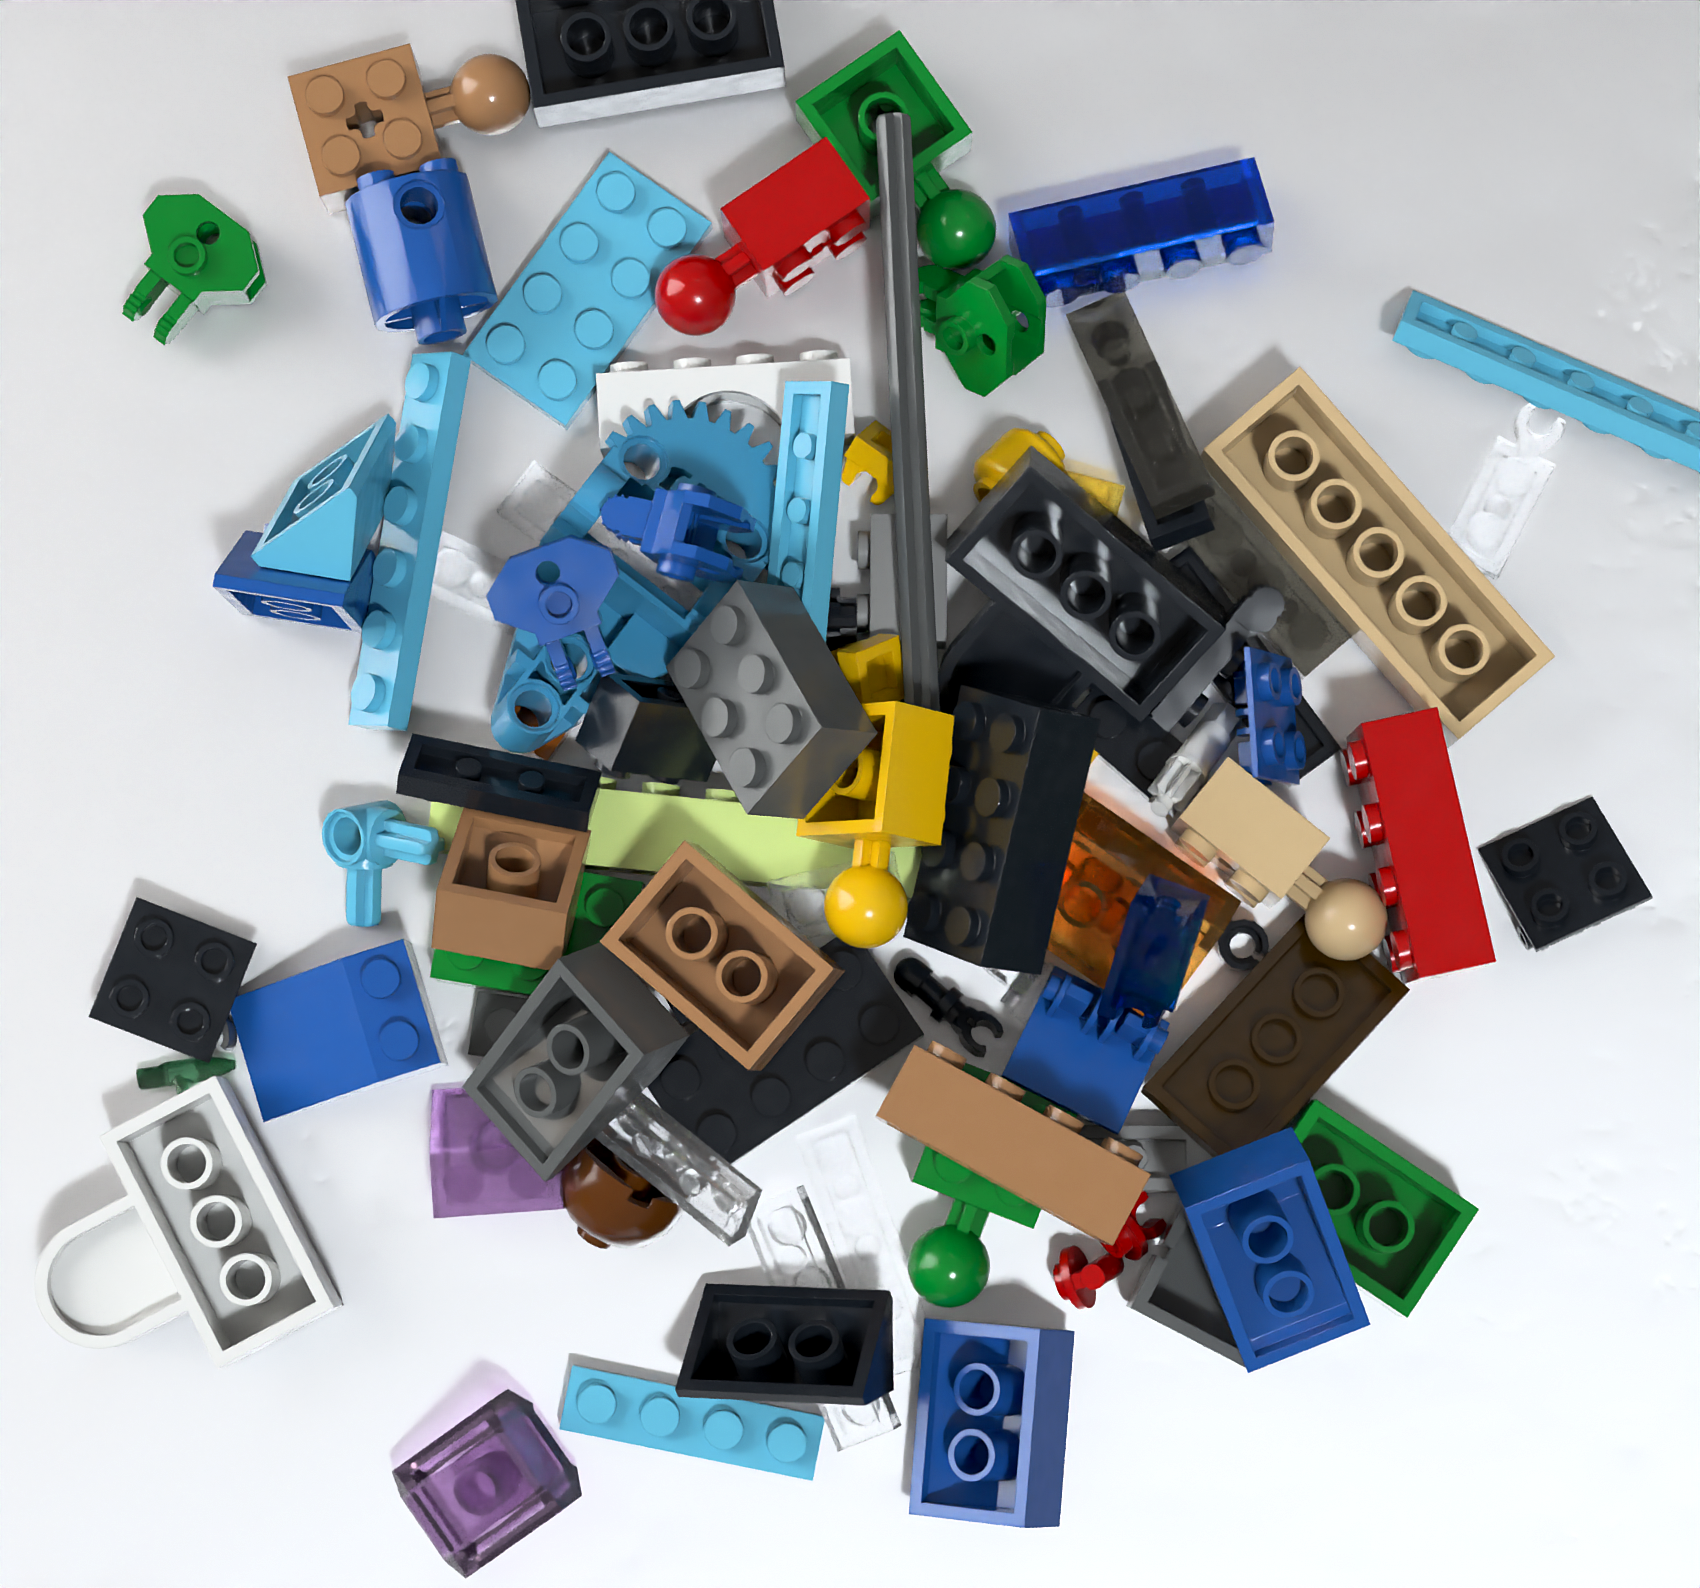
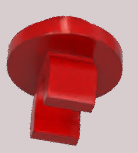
[1099,1191,1167,1261]

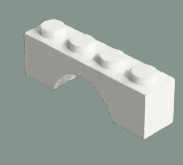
[596,350,855,458]

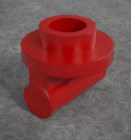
[1053,1245,1124,1310]

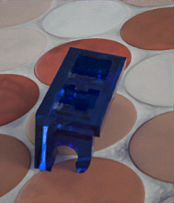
[1097,874,1211,1029]

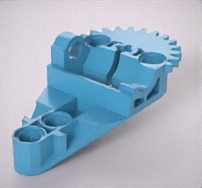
[491,400,778,754]

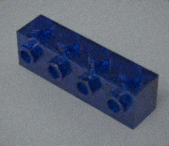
[1008,157,1275,308]

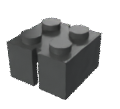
[1126,1202,1245,1367]

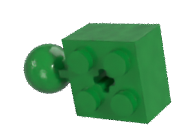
[795,30,996,270]
[907,1063,1077,1308]

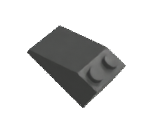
[462,942,690,1182]

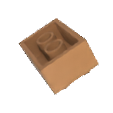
[600,840,845,1071]

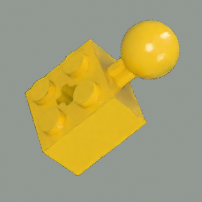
[796,701,955,949]

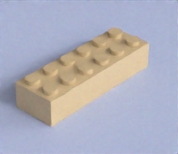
[1198,367,1555,748]

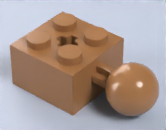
[287,43,531,214]

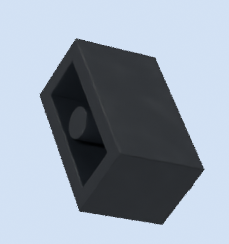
[575,673,716,785]

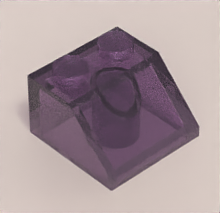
[429,1088,566,1218]

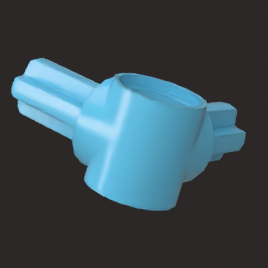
[322,800,445,927]

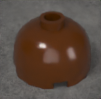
[560,1127,692,1249]

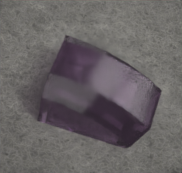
[392,1389,582,1579]

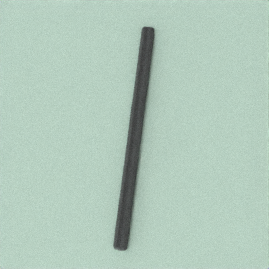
[876,112,940,712]

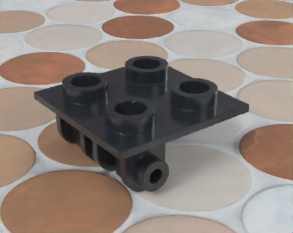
[1478,796,1653,952]
[88,897,257,1064]

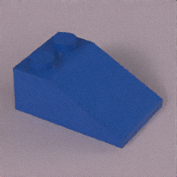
[212,523,377,633]
[230,939,448,1122]
[1169,1127,1371,1373]

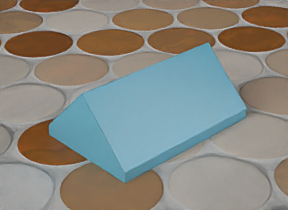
[251,413,396,581]

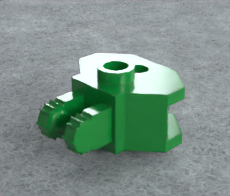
[122,194,267,345]
[918,254,1046,397]

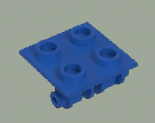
[1233,647,1306,786]
[1001,966,1170,1135]

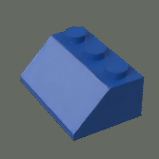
[909,1318,1075,1528]

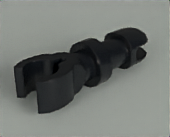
[894,957,1004,1058]

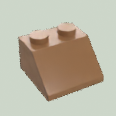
[431,808,591,970]

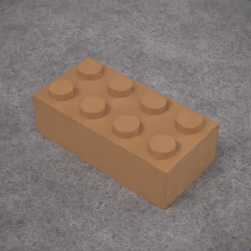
[875,1040,1151,1246]

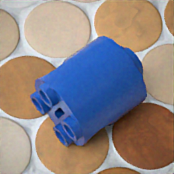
[345,158,498,345]

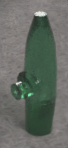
[136,1057,237,1095]

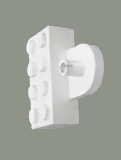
[34,1075,343,1369]

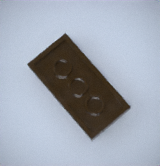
[1141,914,1410,1158]

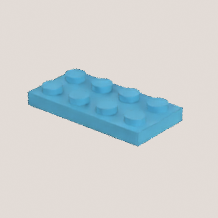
[463,152,713,430]

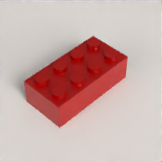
[1340,707,1496,985]

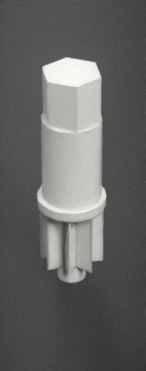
[1147,702,1242,818]

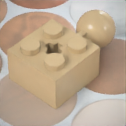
[1170,757,1388,961]

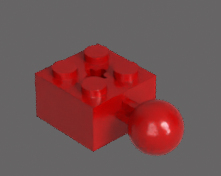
[655,137,870,336]

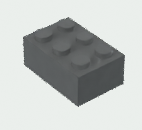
[666,580,877,819]

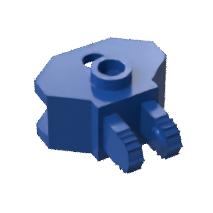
[599,483,757,583]
[486,534,620,691]

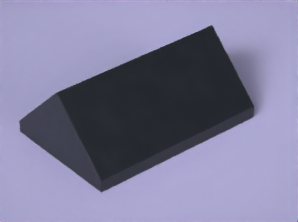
[675,1283,894,1406]

